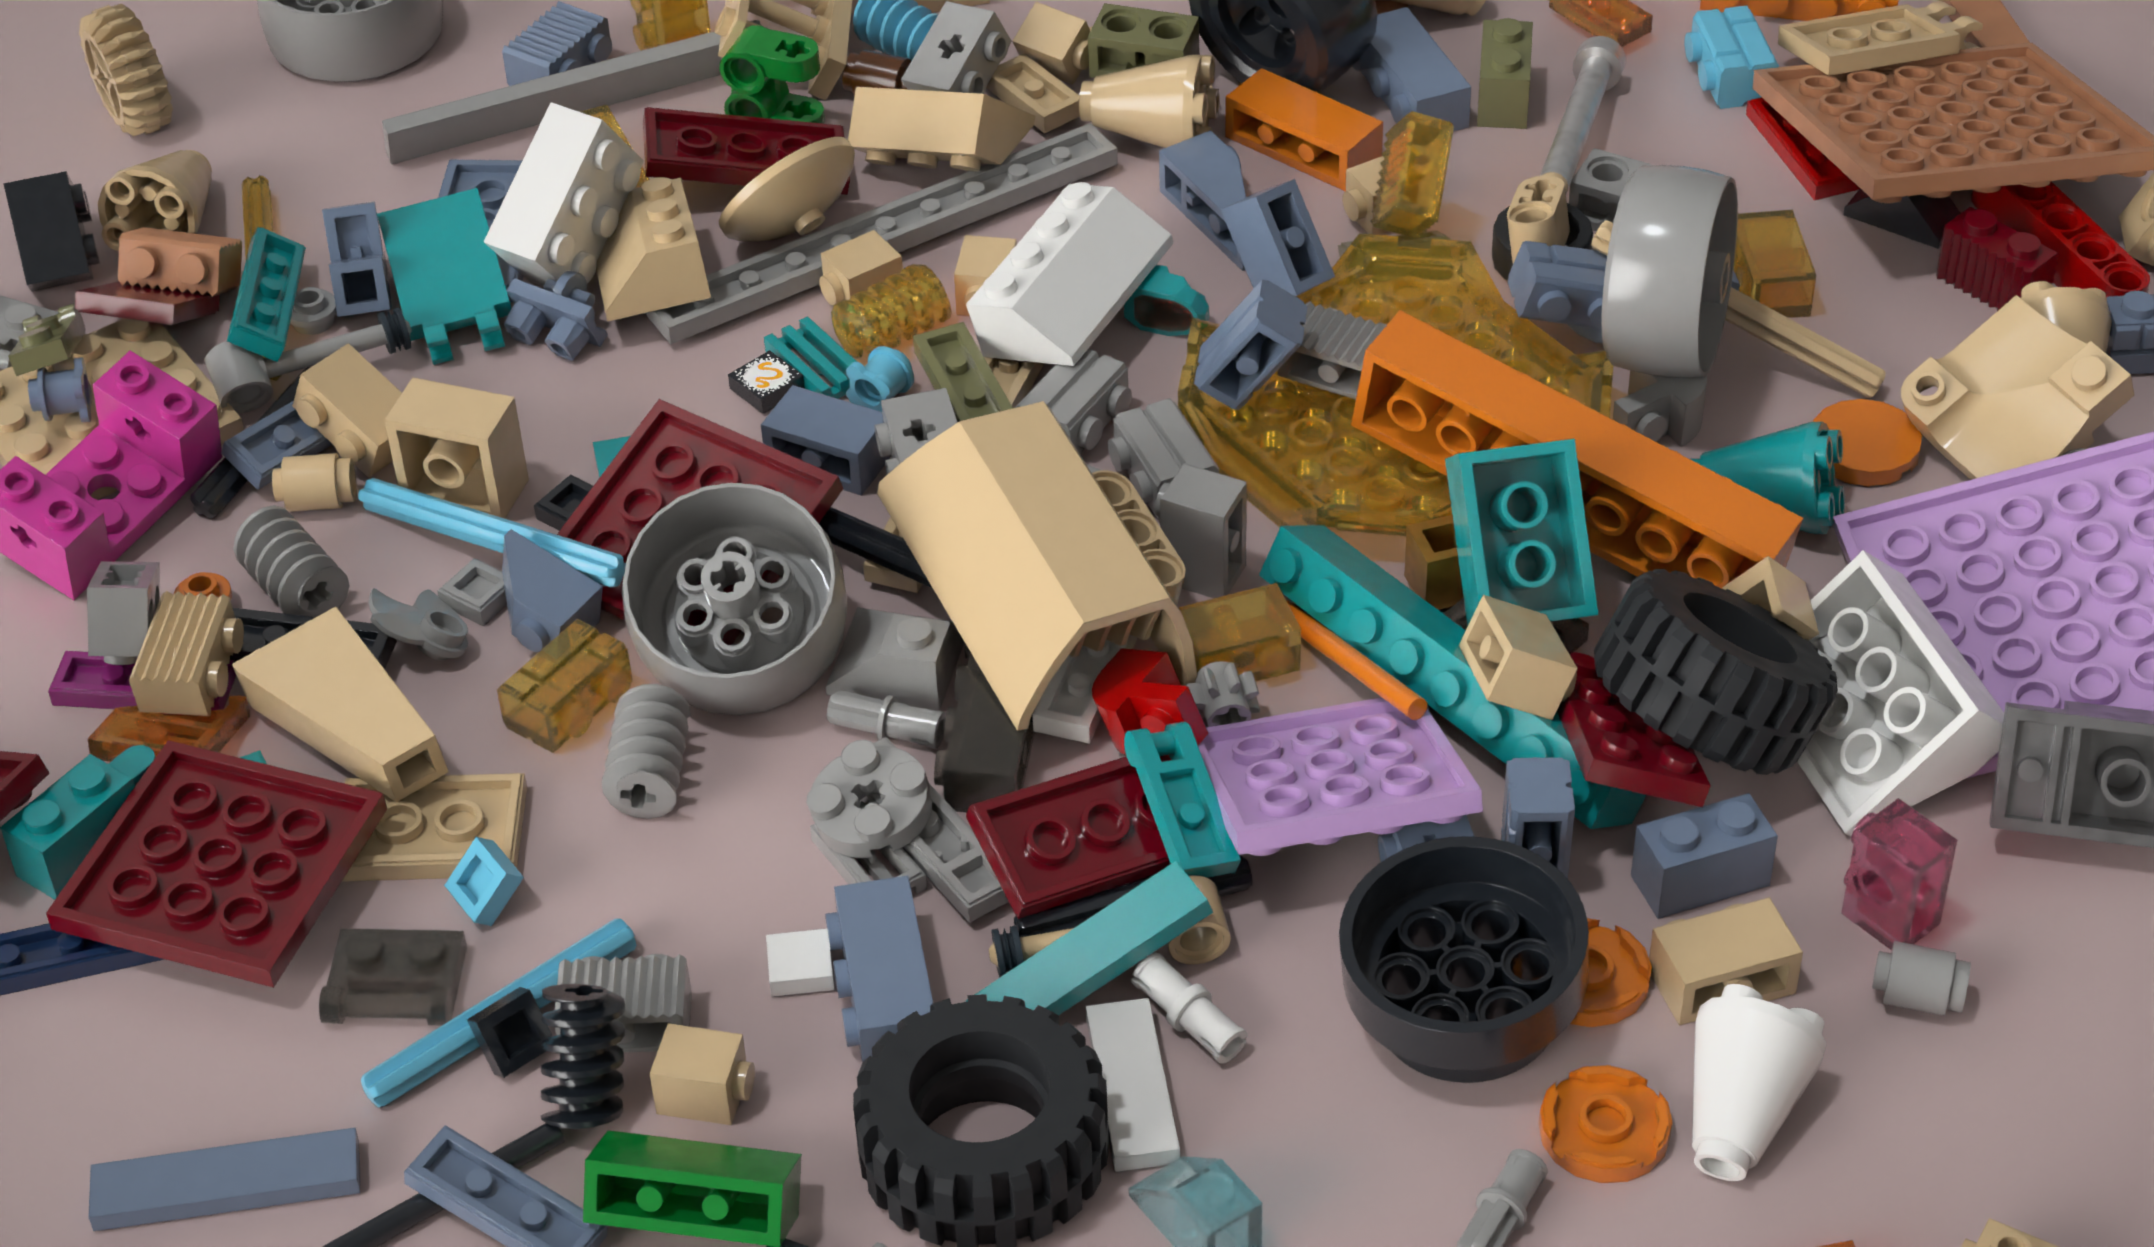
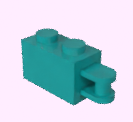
[0,745,156,900]

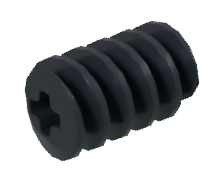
[540,984,625,1129]

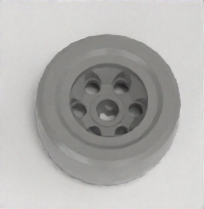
[257,0,443,82]
[1602,165,1738,378]
[622,483,847,715]

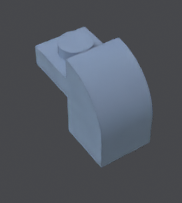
[322,201,391,317]

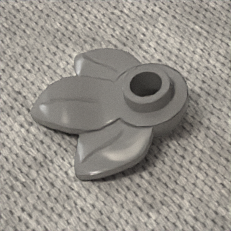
[369,588,468,660]

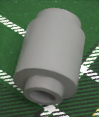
[1872,941,1971,1016]

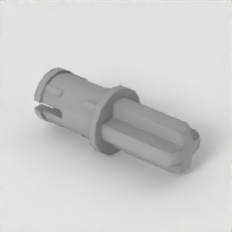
[827,690,947,749]
[1457,1149,1548,1247]

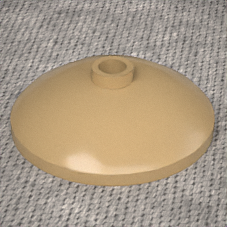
[719,137,855,242]

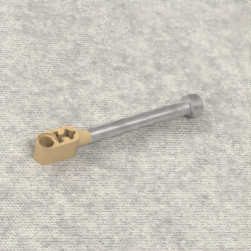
[1507,36,1626,264]

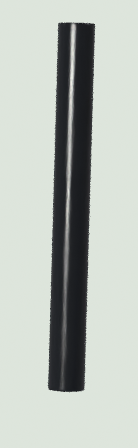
[322,1123,565,1247]

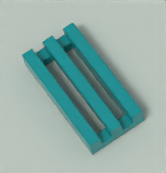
[764,316,857,399]

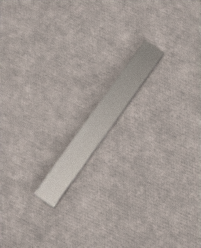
[382,20,762,165]

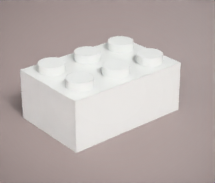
[484,102,644,286]

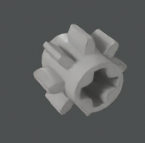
[1186,661,1260,727]

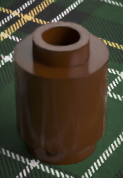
[842,50,911,97]

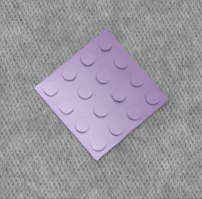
[1198,697,1483,856]

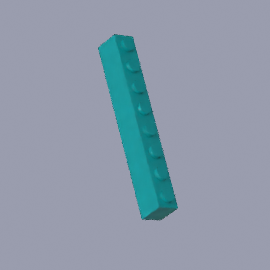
[1259,525,1647,829]

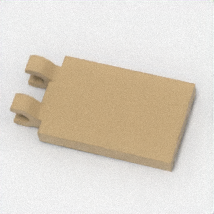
[1778,1,1983,76]

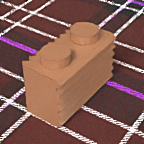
[118,227,242,297]

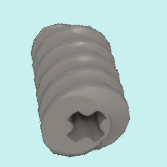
[233,505,350,617]
[602,684,691,819]

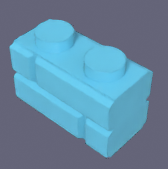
[1684,6,1779,109]

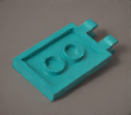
[377,188,512,365]

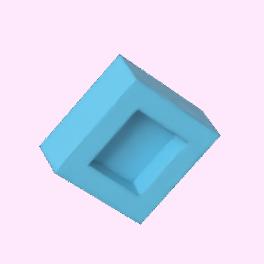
[444,837,524,926]

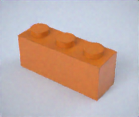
[1225,68,1383,192]

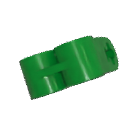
[719,25,825,124]

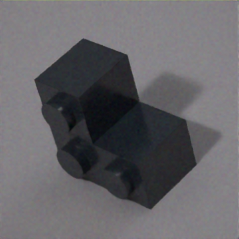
[3,171,100,292]

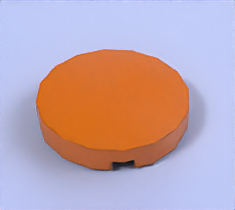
[1813,399,1922,487]
[1570,918,1652,1027]
[1538,1065,1672,1183]

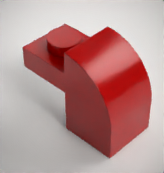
[1092,648,1208,755]

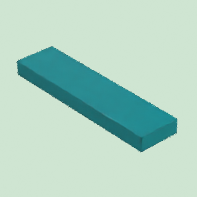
[227,227,306,362]
[965,861,1213,1015]

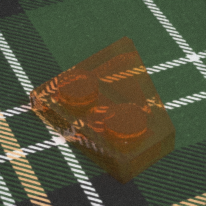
[87,695,250,762]

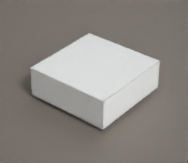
[766,928,834,997]

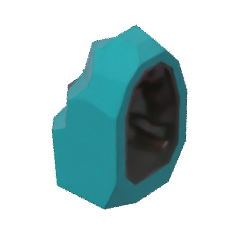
[1124,265,1210,336]

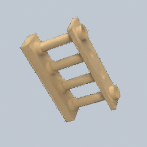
[715,0,852,100]

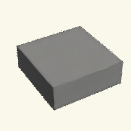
[437,558,507,626]

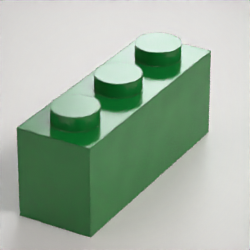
[583,1130,802,1247]

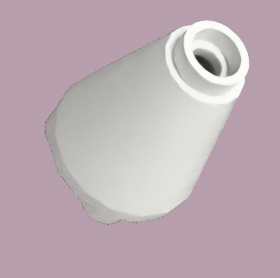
[1692,984,1826,1181]

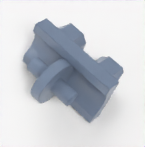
[504,271,608,361]

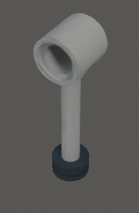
[205,308,411,413]

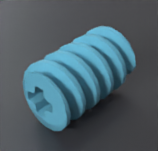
[853,0,938,61]

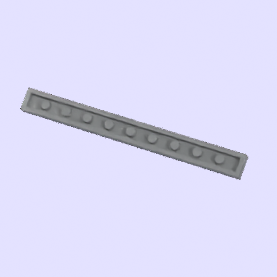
[646,123,1118,344]

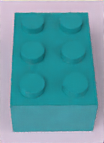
[1445,439,1599,626]

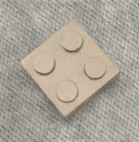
[384,377,529,518]

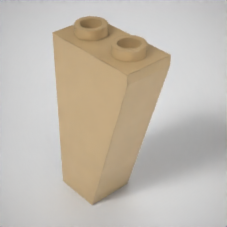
[232,606,449,802]

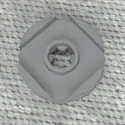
[806,740,932,858]

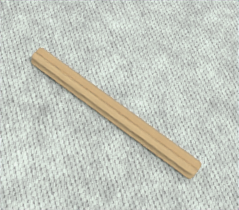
[1591,221,1886,398]

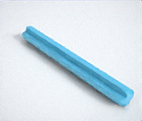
[360,918,637,1108]

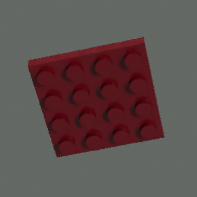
[557,399,844,645]
[46,740,387,988]

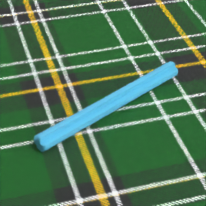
[358,478,626,587]

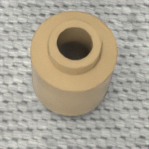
[272,453,357,512]

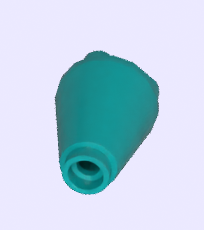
[1690,422,1845,534]

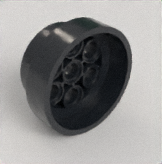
[1339,836,1589,1083]

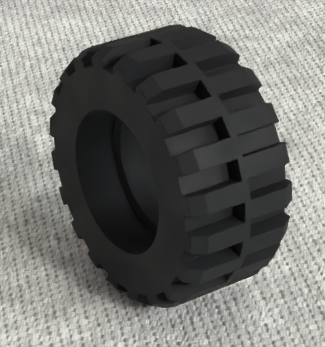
[1594,569,1838,775]
[853,994,1109,1247]

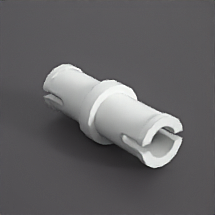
[1131,952,1248,1064]

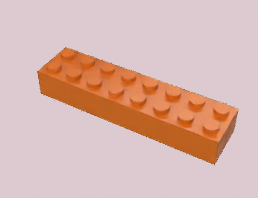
[1351,310,1803,589]

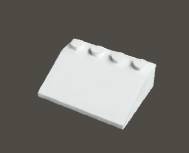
[1797,550,2004,837]

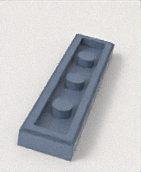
[89,1127,361,1231]

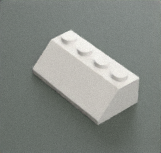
[966,182,1174,366]

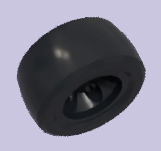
[1188,0,1378,93]

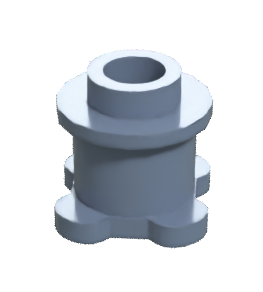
[28,357,92,423]

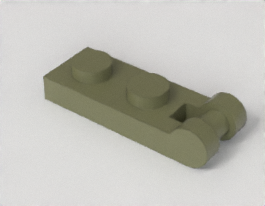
[8,303,86,376]

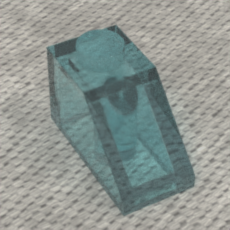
[1129,1156,1263,1247]

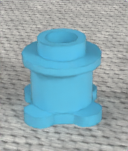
[846,346,915,412]

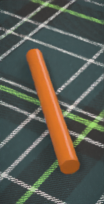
[1275,601,1428,720]

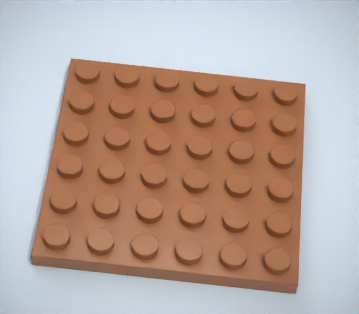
[1753,43,2154,203]

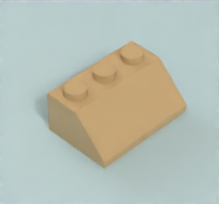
[848,87,1035,172]
[596,177,711,321]

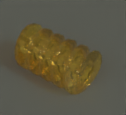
[831,264,952,359]

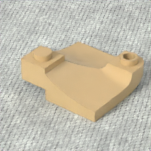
[1901,295,2135,480]

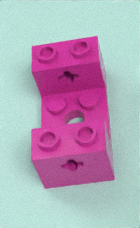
[0,350,223,600]

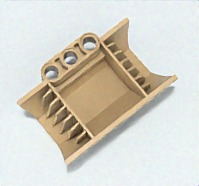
[877,401,1197,731]

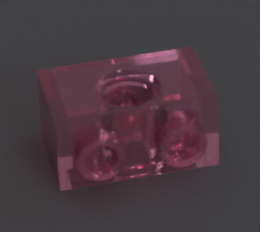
[1841,798,1958,951]

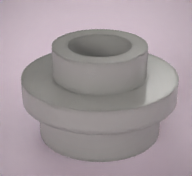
[290,287,337,335]

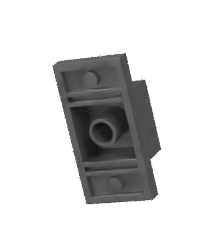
[1989,701,2154,848]

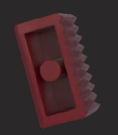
[1936,207,2060,311]

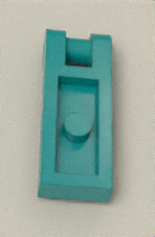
[1124,722,1241,878]

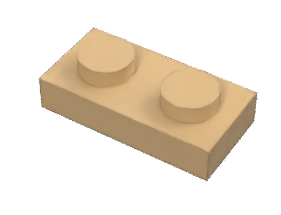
[986,53,1080,133]

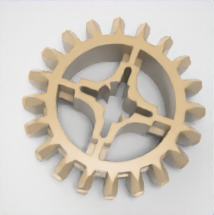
[79,3,173,136]

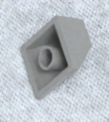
[826,607,965,711]

